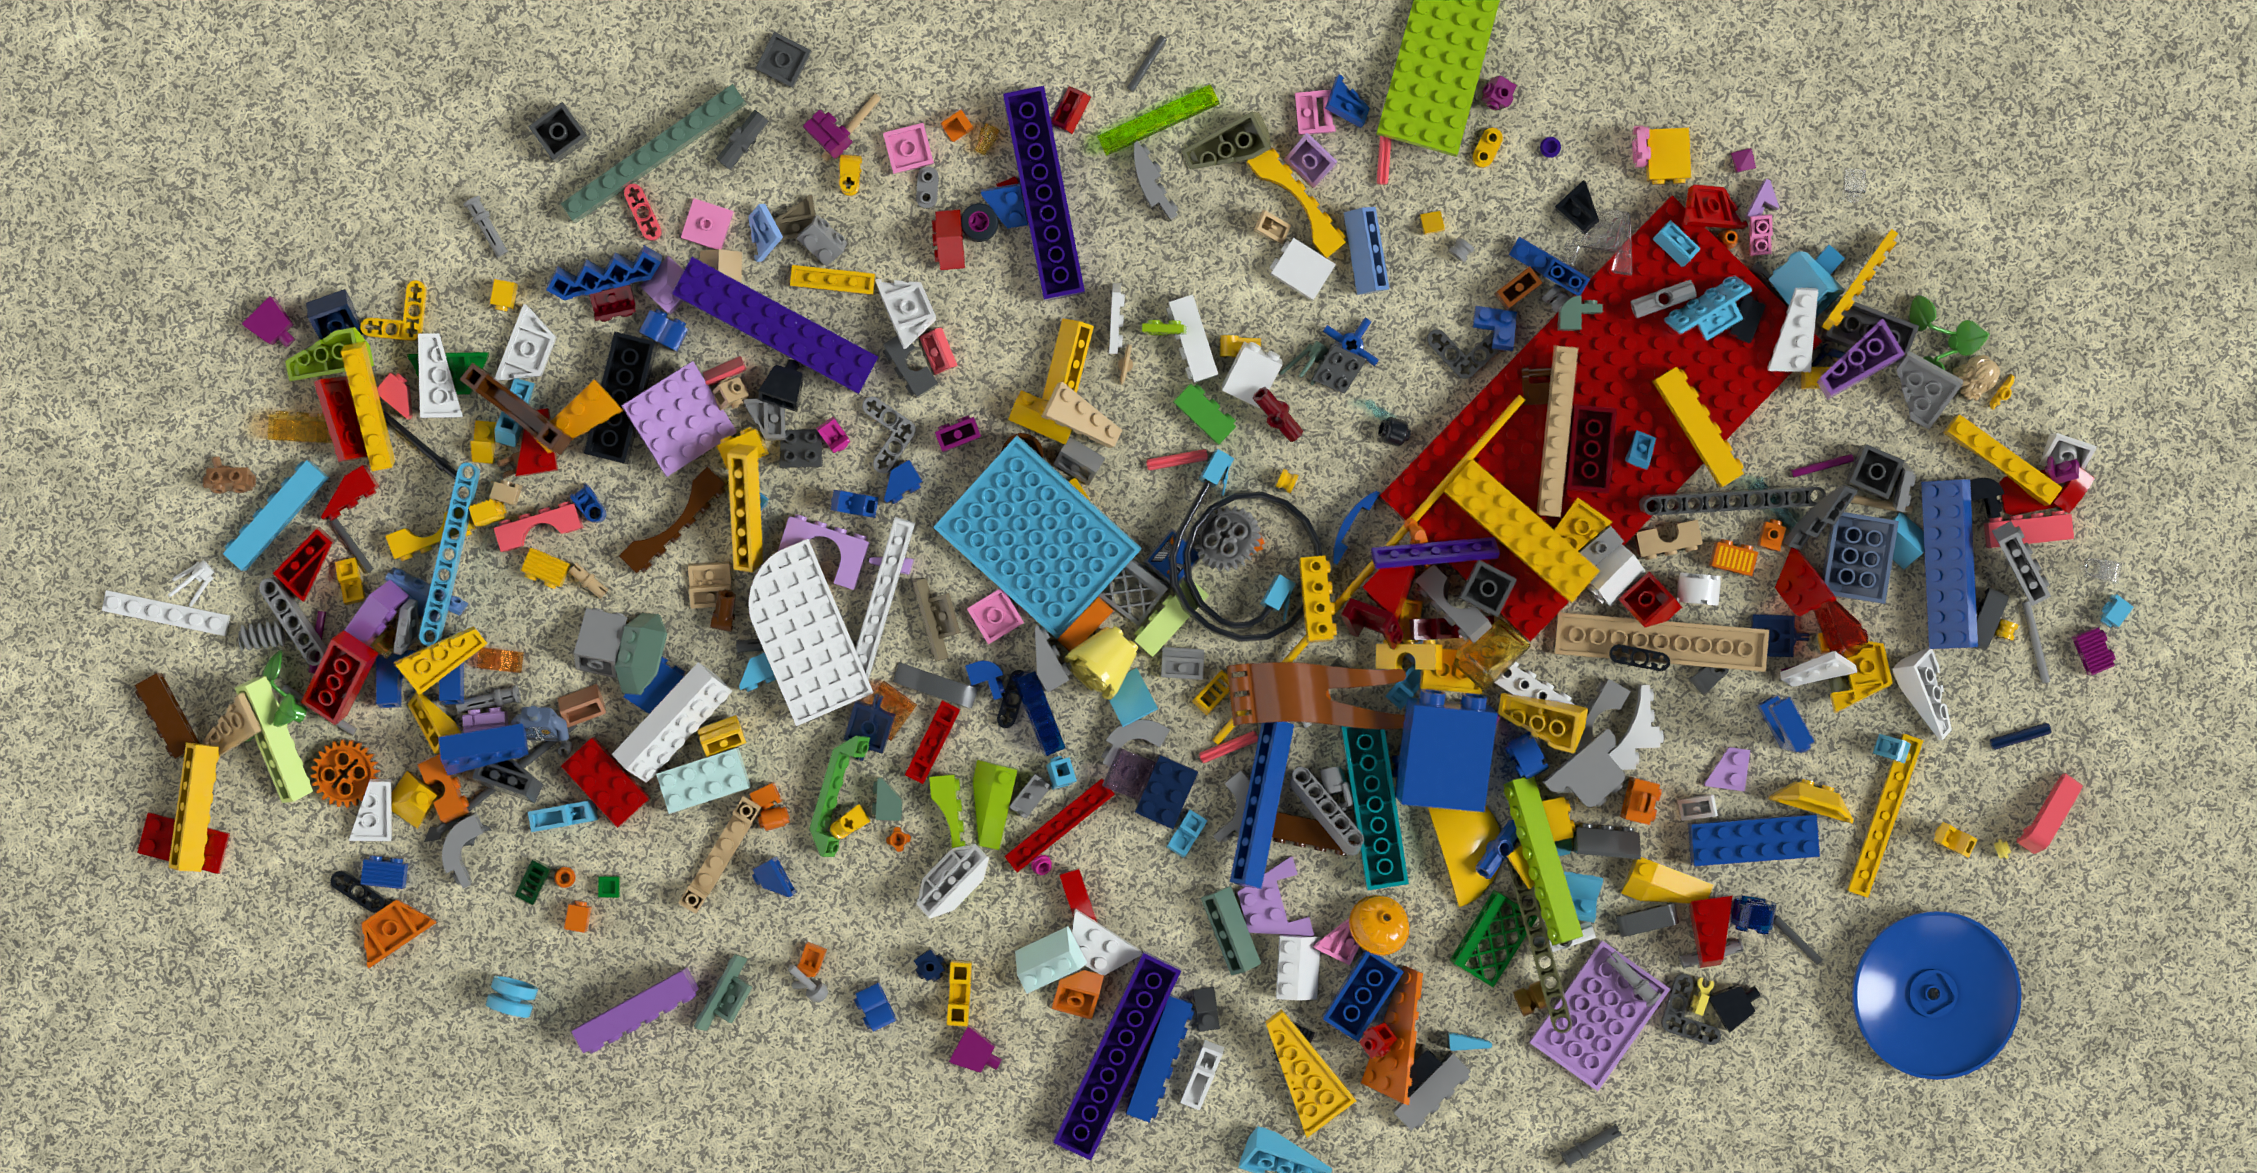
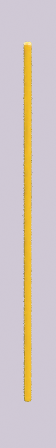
[1212,395,1525,745]

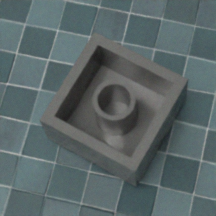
[528,102,590,163]
[1845,444,1905,500]
[1458,560,1517,617]

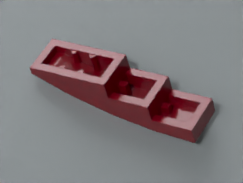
[1409,616,1495,640]

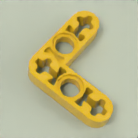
[360,280,427,341]

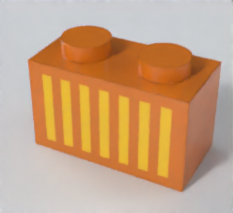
[1709,539,1758,576]

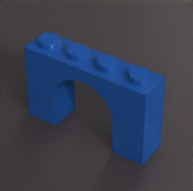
[376,650,464,708]
[1757,695,1815,753]

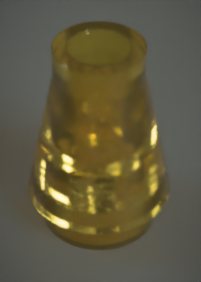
[974,123,1000,155]

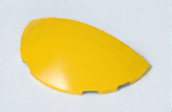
[1427,805,1500,908]

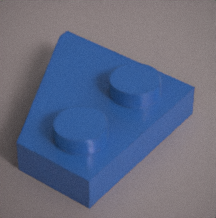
[1325,74,1370,128]
[981,183,1028,229]

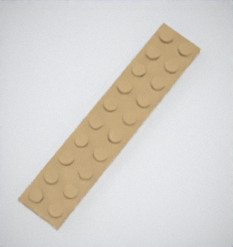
[1555,612,1769,672]

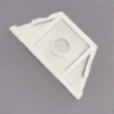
[875,279,936,349]
[495,304,557,381]
[1071,909,1142,976]

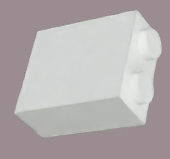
[1270,238,1336,301]
[1222,342,1282,408]
[1587,544,1646,607]

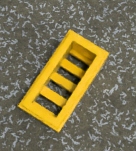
[1192,670,1229,716]

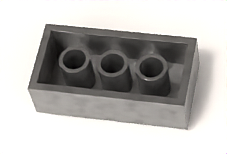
[1821,296,1919,366]

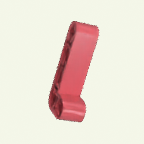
[2016,773,2083,854]

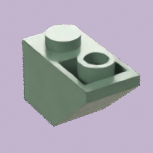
[872,777,903,821]

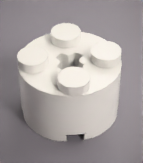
[1677,572,1721,606]

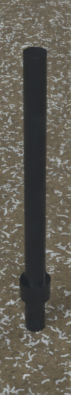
[383,410,457,480]

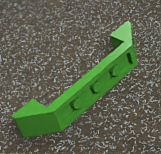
[809,736,870,857]

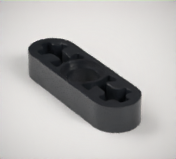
[1609,644,1670,671]
[997,670,1029,728]
[330,870,386,913]

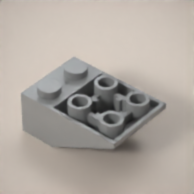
[1035,625,1072,692]

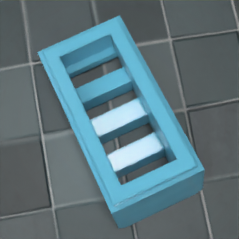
[1447,1032,1492,1051]

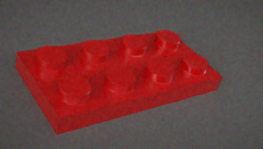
[314,376,368,462]
[137,812,230,874]

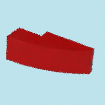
[1059,868,1097,922]

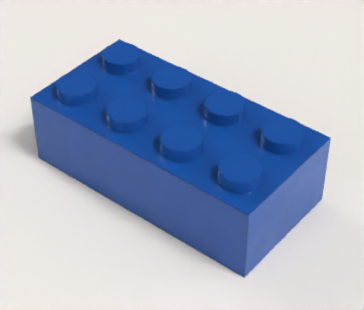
[1321,950,1404,1042]

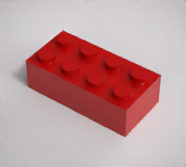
[301,630,378,725]
[561,737,651,828]

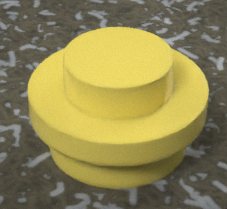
[1994,839,2011,859]

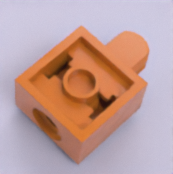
[1620,776,1662,825]

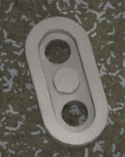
[916,167,939,209]

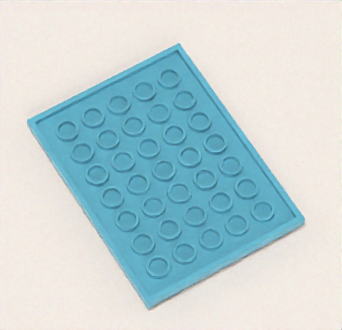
[933,436,1142,639]

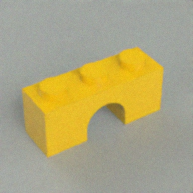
[1376,640,1442,670]
[947,960,972,1026]

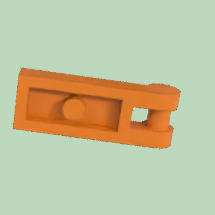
[1403,518,1433,569]

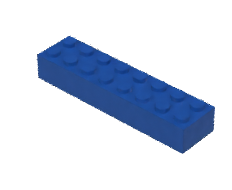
[1921,479,1978,649]

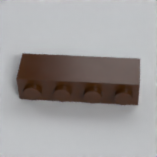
[135,673,200,759]
[1272,812,1355,856]

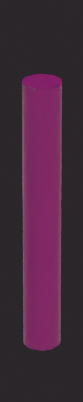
[1791,454,1854,478]
[308,611,326,674]

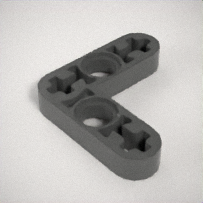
[1427,329,1500,379]
[1661,973,1721,1045]

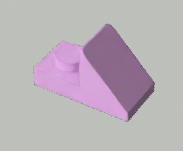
[1744,179,1779,221]

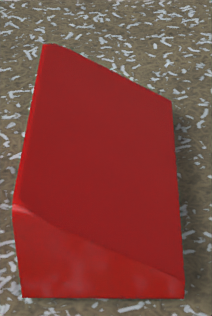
[1051,86,1091,134]

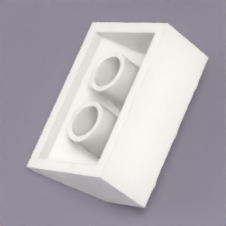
[1275,934,1321,1000]

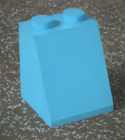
[1769,251,1846,318]

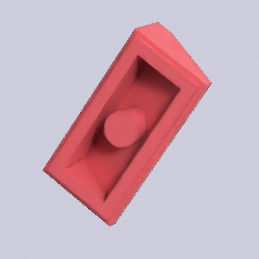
[919,327,958,375]
[703,356,746,386]

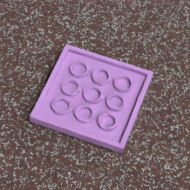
[621,361,737,477]

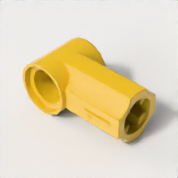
[1219,335,1261,357]

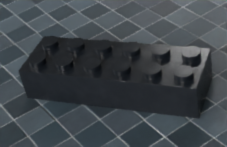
[584,331,658,465]

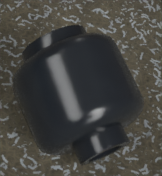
[1378,417,1411,446]

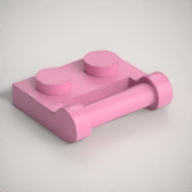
[1295,90,1336,135]

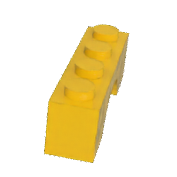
[385,507,476,562]

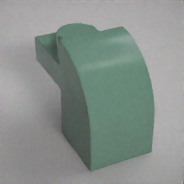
[1558,295,1603,331]

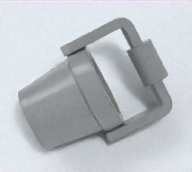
[1321,766,1353,812]

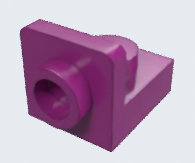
[2045,456,2080,484]

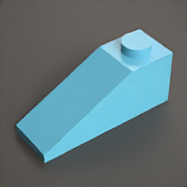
[495,379,535,447]

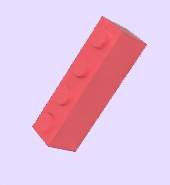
[1984,510,2074,548]

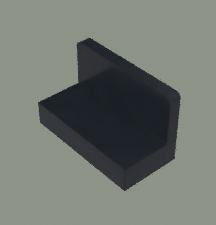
[1727,294,1766,343]

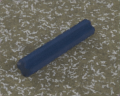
[1990,723,2052,750]

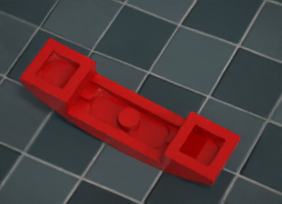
[905,700,961,784]

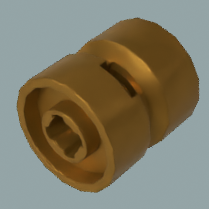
[1513,980,1547,1017]

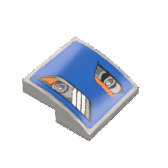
[1143,528,1200,585]

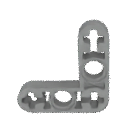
[863,397,916,473]

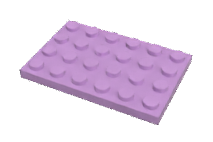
[1529,940,1670,1091]

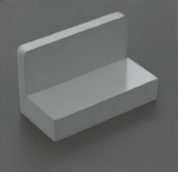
[1054,437,1105,485]

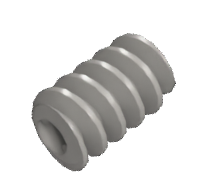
[238,620,285,651]

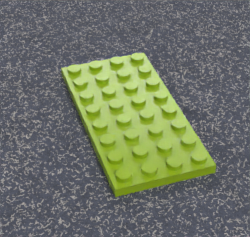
[1376,0,1500,157]

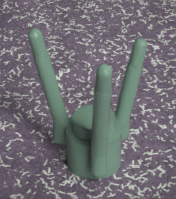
[1279,341,1329,385]

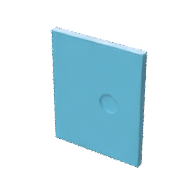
[1109,668,1158,727]

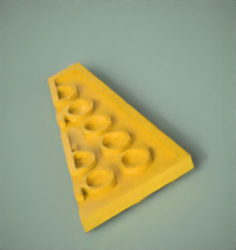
[1265,1009,1356,1138]

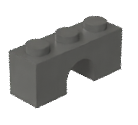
[883,335,939,398]

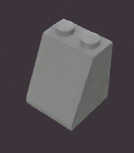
[574,608,628,678]

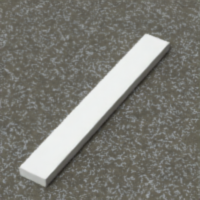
[855,517,915,680]

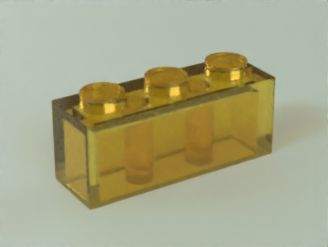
[268,411,333,444]

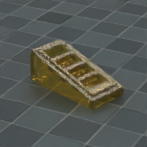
[370,626,397,659]

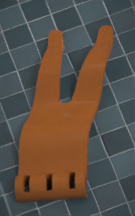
[1226,662,1406,729]

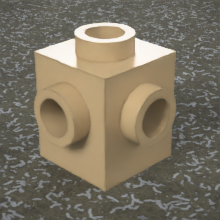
[712,377,749,411]

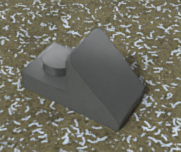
[1194,987,1220,1032]

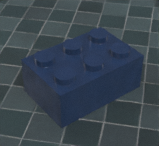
[1135,754,1198,829]

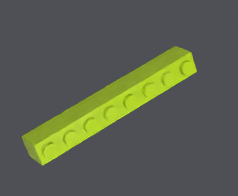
[1503,777,1584,946]

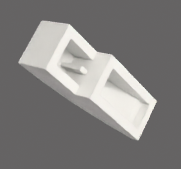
[1180,1040,1224,1110]

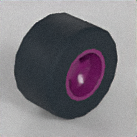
[961,203,998,242]

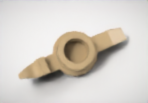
[1118,344,1133,385]

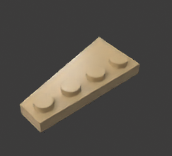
[1041,382,1122,448]

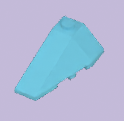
[1238,1126,1332,1173]

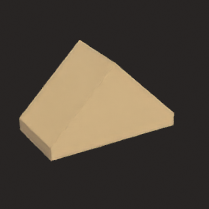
[1253,210,1291,244]

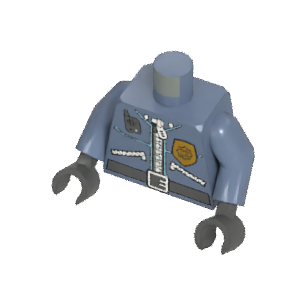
[511,706,573,756]

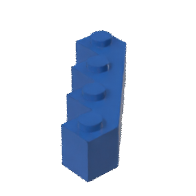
[546,245,662,301]

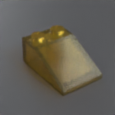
[1453,619,1531,690]

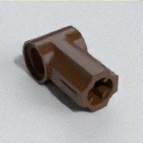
[710,589,736,632]

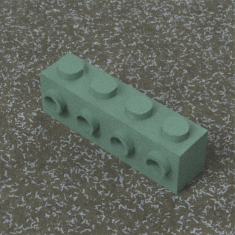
[1201,886,1261,976]

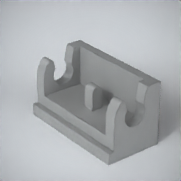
[1009,773,1052,818]

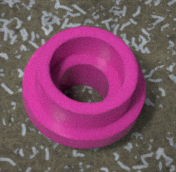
[1031,855,1052,875]

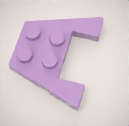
[1237,856,1314,936]

